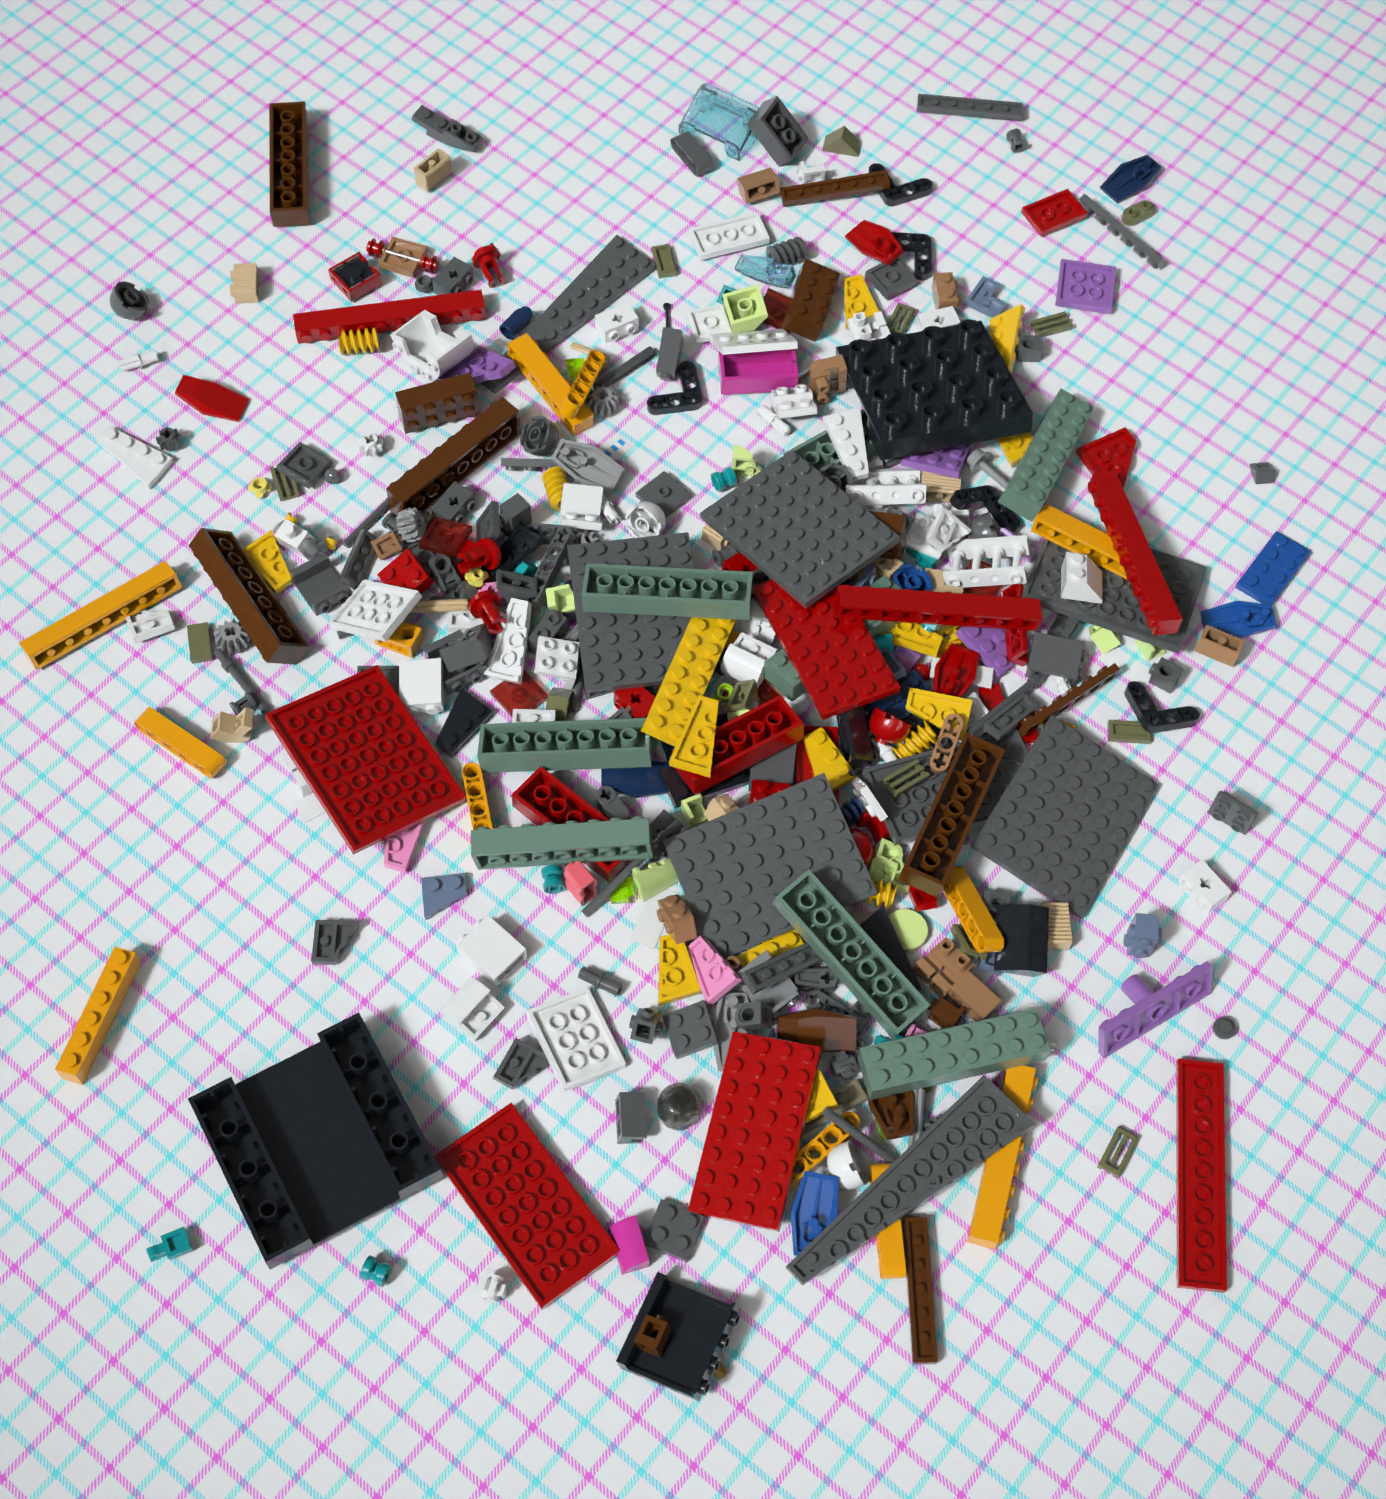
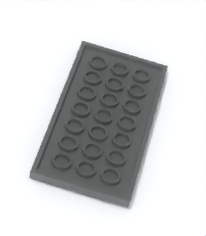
[862,727,1028,846]

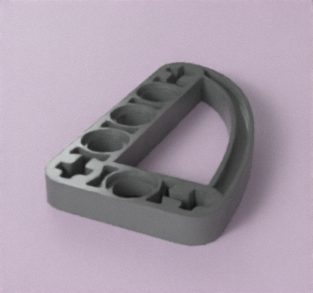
[510,523,576,611]

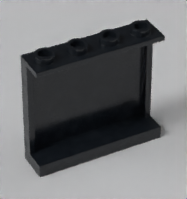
[616,1272,740,1402]

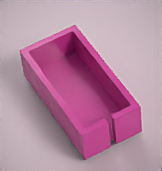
[718,349,799,395]

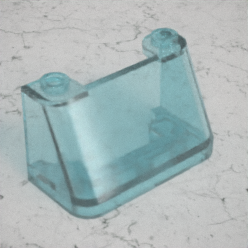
[678,83,759,161]

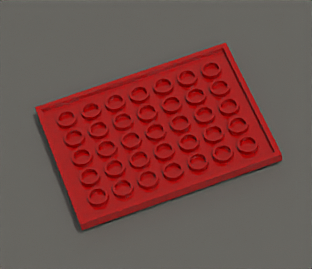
[265,665,466,855]

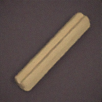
[410,599,469,613]

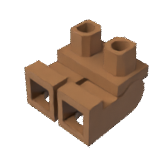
[809,355,847,405]
[913,937,975,1000]

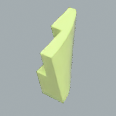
[732,445,763,478]
[867,838,909,893]
[632,858,679,902]

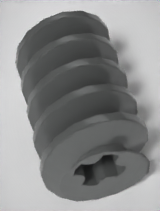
[766,236,808,268]

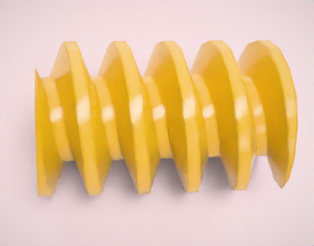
[339,328,379,355]
[542,466,569,511]
[891,720,937,759]
[861,876,898,910]

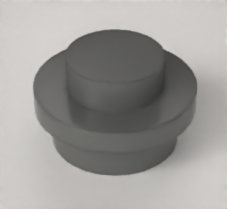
[415,275,433,293]
[1213,1017,1236,1040]

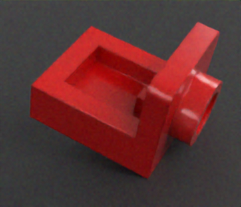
[856,811,890,844]
[909,885,937,912]

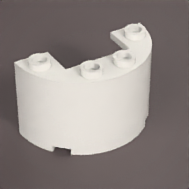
[390,310,474,380]

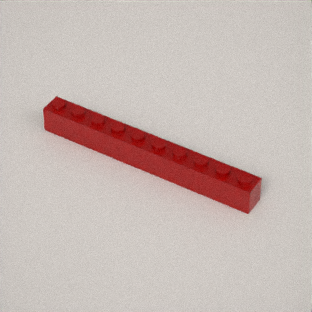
[293,289,486,344]
[1087,471,1183,635]
[834,585,1043,631]

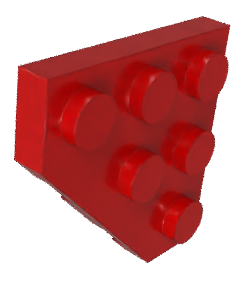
[1075,427,1136,488]

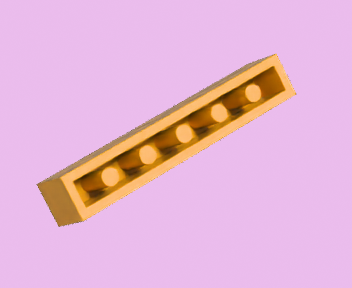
[508,333,594,437]
[1031,504,1127,579]
[55,946,141,1085]

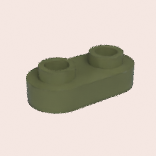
[1121,200,1155,226]

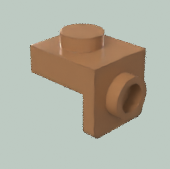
[370,530,404,560]

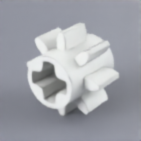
[359,433,383,457]
[476,1273,508,1303]

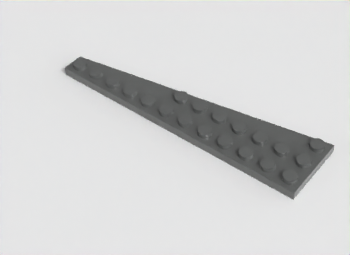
[481,235,656,394]
[786,1075,1035,1286]

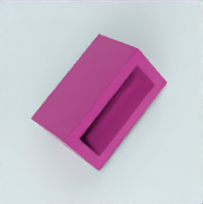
[609,1215,649,1275]

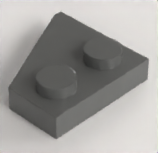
[311,920,359,965]
[493,1038,550,1090]

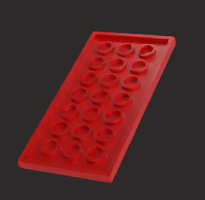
[752,580,901,720]
[688,1031,822,1232]
[434,1102,620,1310]

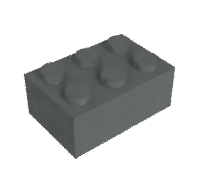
[746,96,809,166]

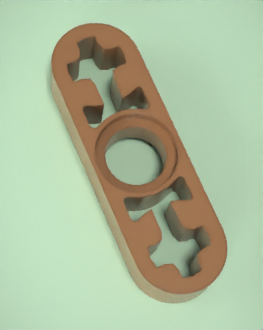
[930,714,963,774]

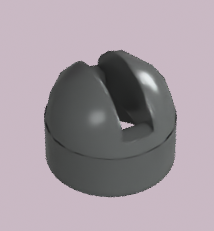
[324,466,341,484]

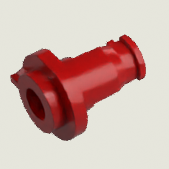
[471,243,506,288]
[457,537,502,573]
[468,590,507,634]

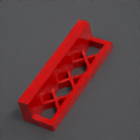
[1003,584,1028,666]

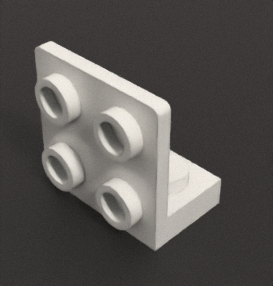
[559,483,603,531]
[905,513,943,559]
[534,636,579,690]

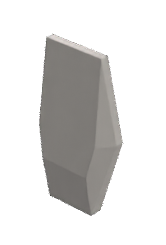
[551,438,624,494]
[713,993,756,1071]

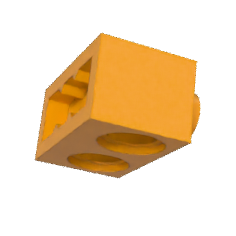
[374,622,423,659]

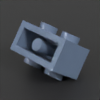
[1123,913,1162,958]

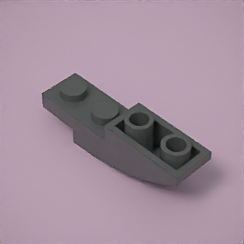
[412,105,483,151]

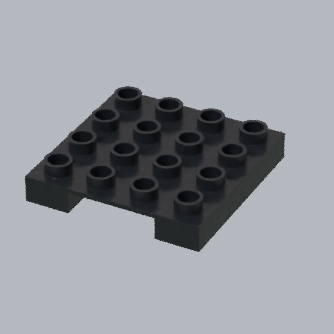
[836,319,1033,461]
[188,1012,443,1270]

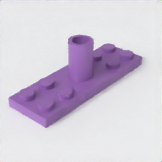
[1098,961,1213,1058]

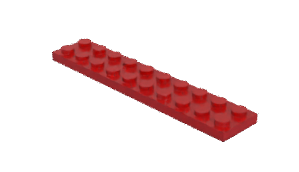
[1176,1058,1227,1293]

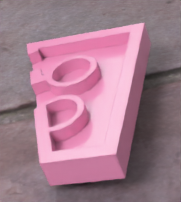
[384,820,426,873]
[686,936,742,1005]

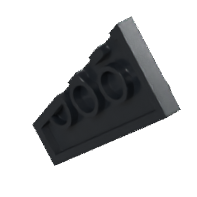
[658,768,750,809]
[859,906,922,992]

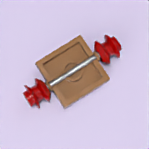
[366,237,439,278]

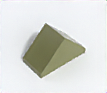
[822,126,860,157]
[726,679,759,713]
[546,687,573,721]

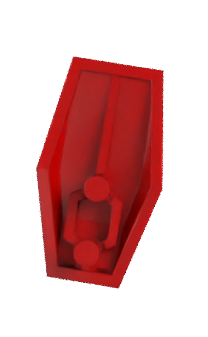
[845,220,904,265]
[175,375,249,422]
[932,643,979,698]

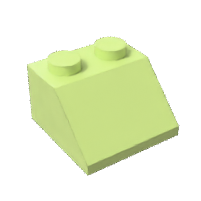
[722,284,768,333]

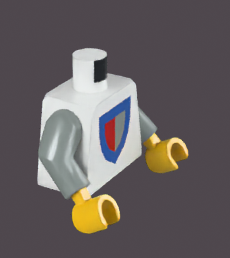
[273,512,338,561]

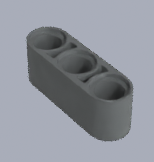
[670,131,713,176]

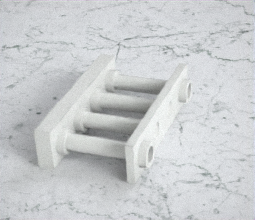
[846,468,926,505]
[943,535,1030,588]

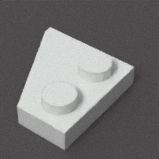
[926,507,971,552]
[125,610,175,643]

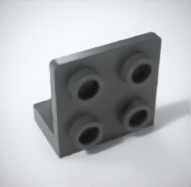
[1207,791,1259,835]

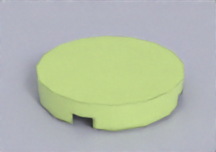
[888,909,928,952]

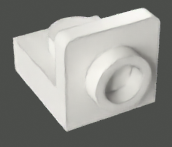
[797,161,825,184]

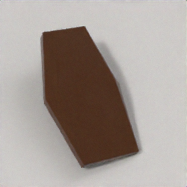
[777,1008,857,1053]
[866,1089,914,1140]

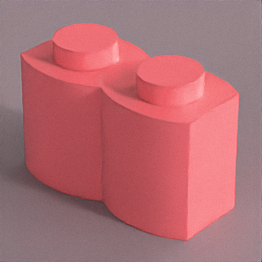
[564,860,598,906]

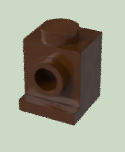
[928,997,965,1029]
[634,1314,672,1358]

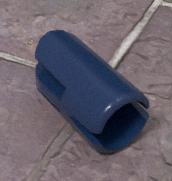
[499,306,533,340]
[840,798,863,828]

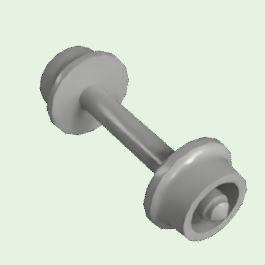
[966,449,1008,489]

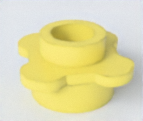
[248,477,272,498]
[465,568,488,587]

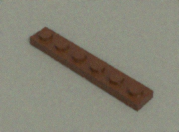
[780,170,890,206]
[1018,663,1120,738]
[903,1217,938,1365]

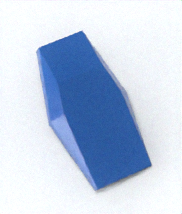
[1200,601,1277,637]
[790,1171,838,1256]

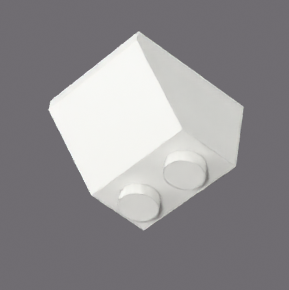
[1061,552,1103,604]

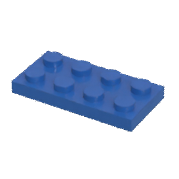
[1235,531,1311,605]

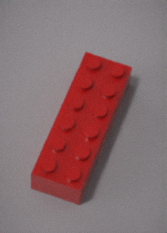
[671,695,804,795]
[511,766,631,883]

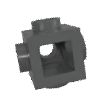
[629,1008,663,1044]

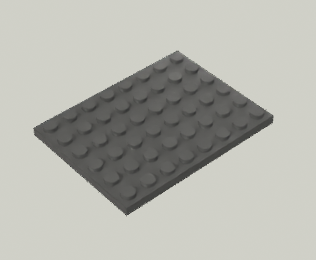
[700,450,900,608]
[567,532,694,693]
[1022,533,1207,654]
[970,715,1159,919]
[662,773,877,959]

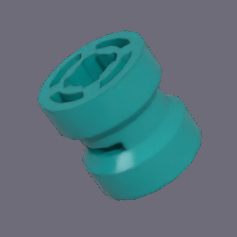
[711,467,737,492]
[541,865,565,894]
[360,1255,392,1287]

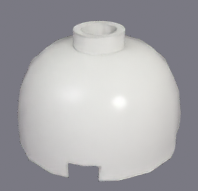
[625,501,666,538]
[824,1141,867,1190]

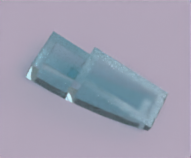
[734,255,796,289]

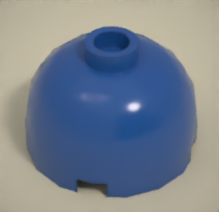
[891,564,933,591]

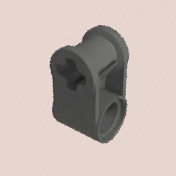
[428,555,462,595]
[596,786,631,820]

